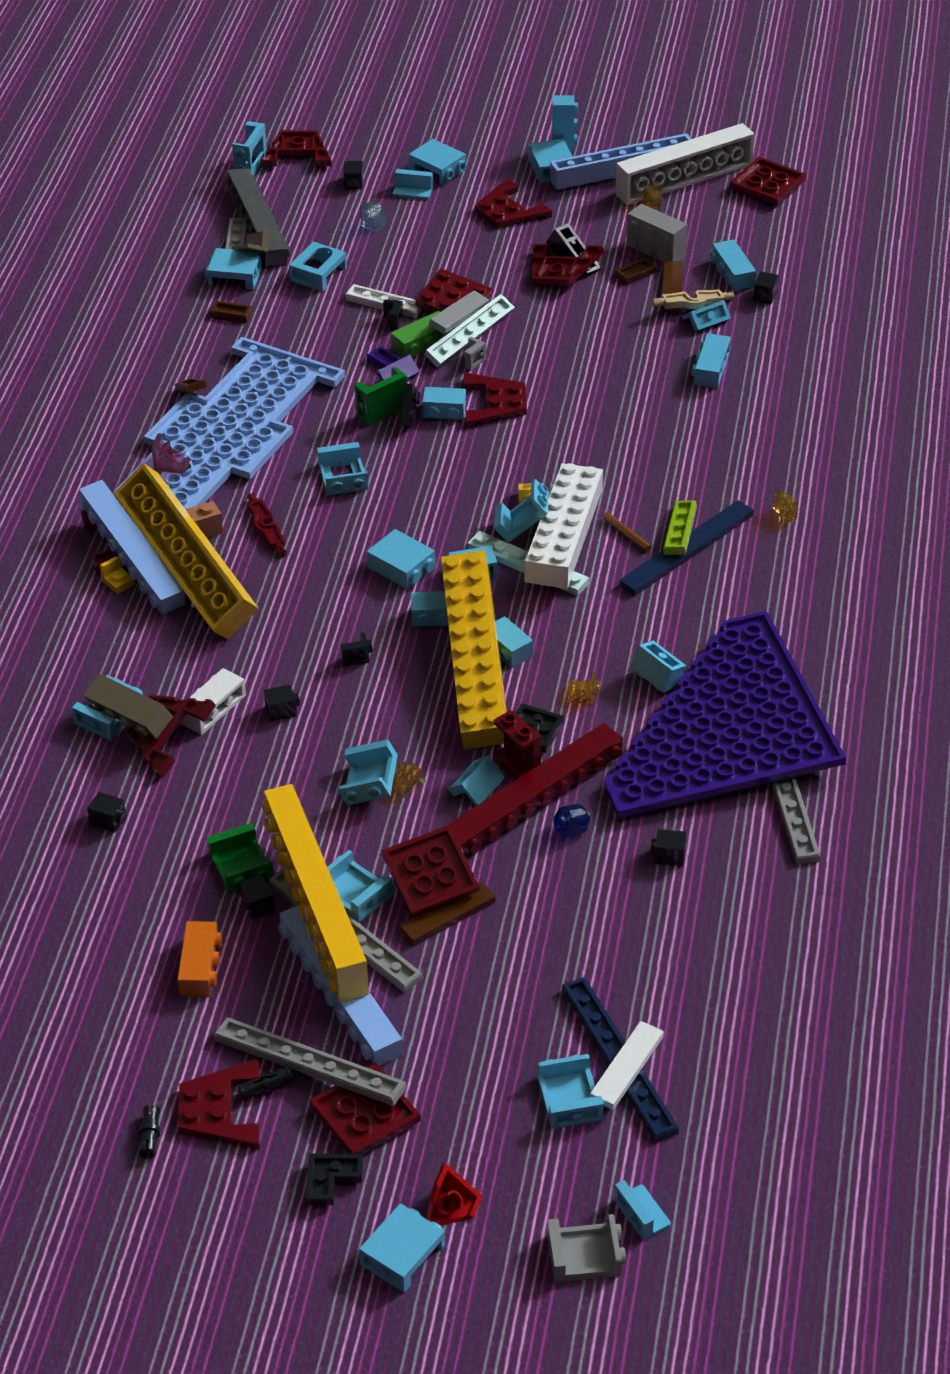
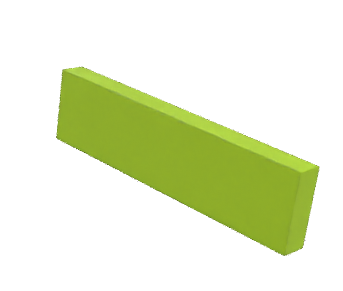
[663,500,697,555]

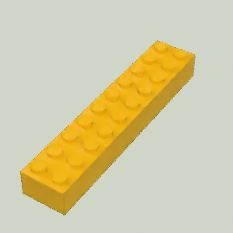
[114,463,259,639]
[441,550,507,750]
[261,784,369,1003]

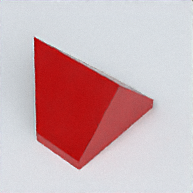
[426,1163,483,1226]

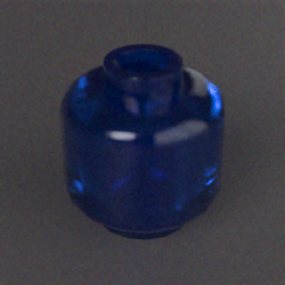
[553,804,590,837]

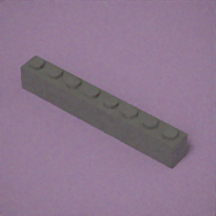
[226,168,290,267]

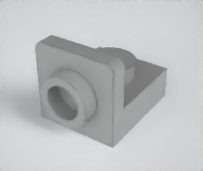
[464,337,486,370]

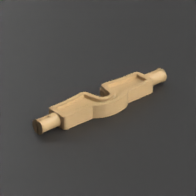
[651,290,734,309]

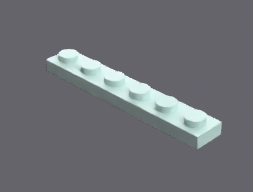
[424,294,515,368]
[468,531,589,596]

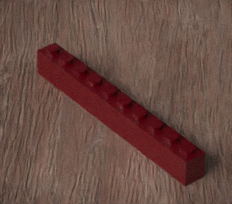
[446,723,623,857]

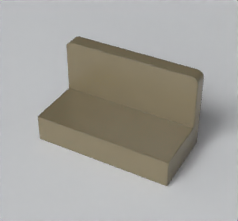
[232,231,270,253]

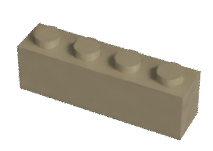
[83,673,173,739]

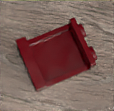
[493,710,541,780]

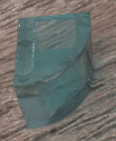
[360,199,387,233]

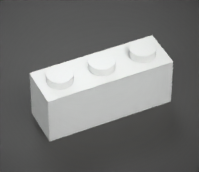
[180,668,246,735]

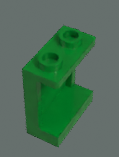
[354,367,408,427]
[206,823,274,894]

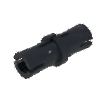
[238,1066,293,1101]
[139,1105,160,1159]

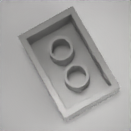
[626,204,688,262]

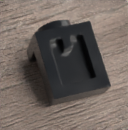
[383,299,404,331]
[340,632,373,667]

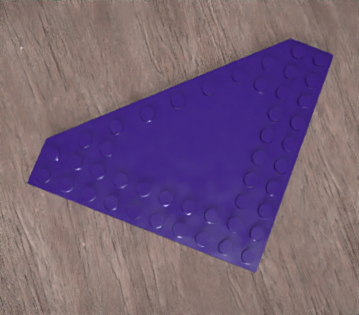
[604,611,846,819]

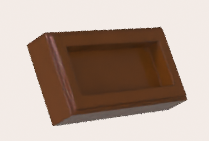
[614,258,657,285]
[209,301,253,323]
[174,378,207,393]

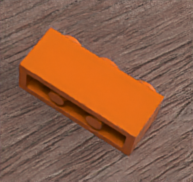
[178,921,222,997]

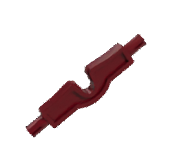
[247,492,287,558]

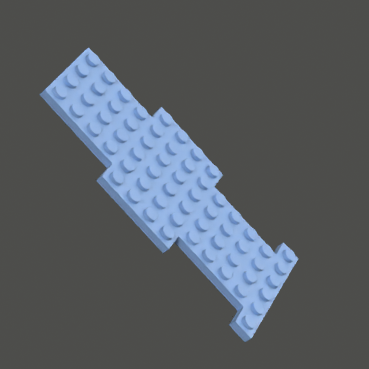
[115,337,345,509]

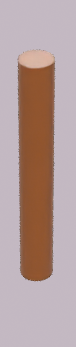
[603,512,652,552]

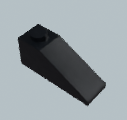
[546,223,601,275]

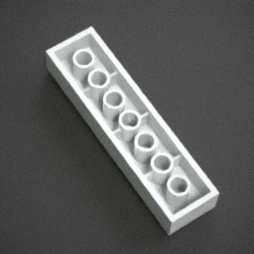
[615,123,755,205]
[524,463,603,589]

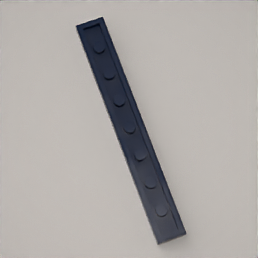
[619,500,754,595]
[562,977,679,1143]

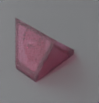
[151,432,191,474]

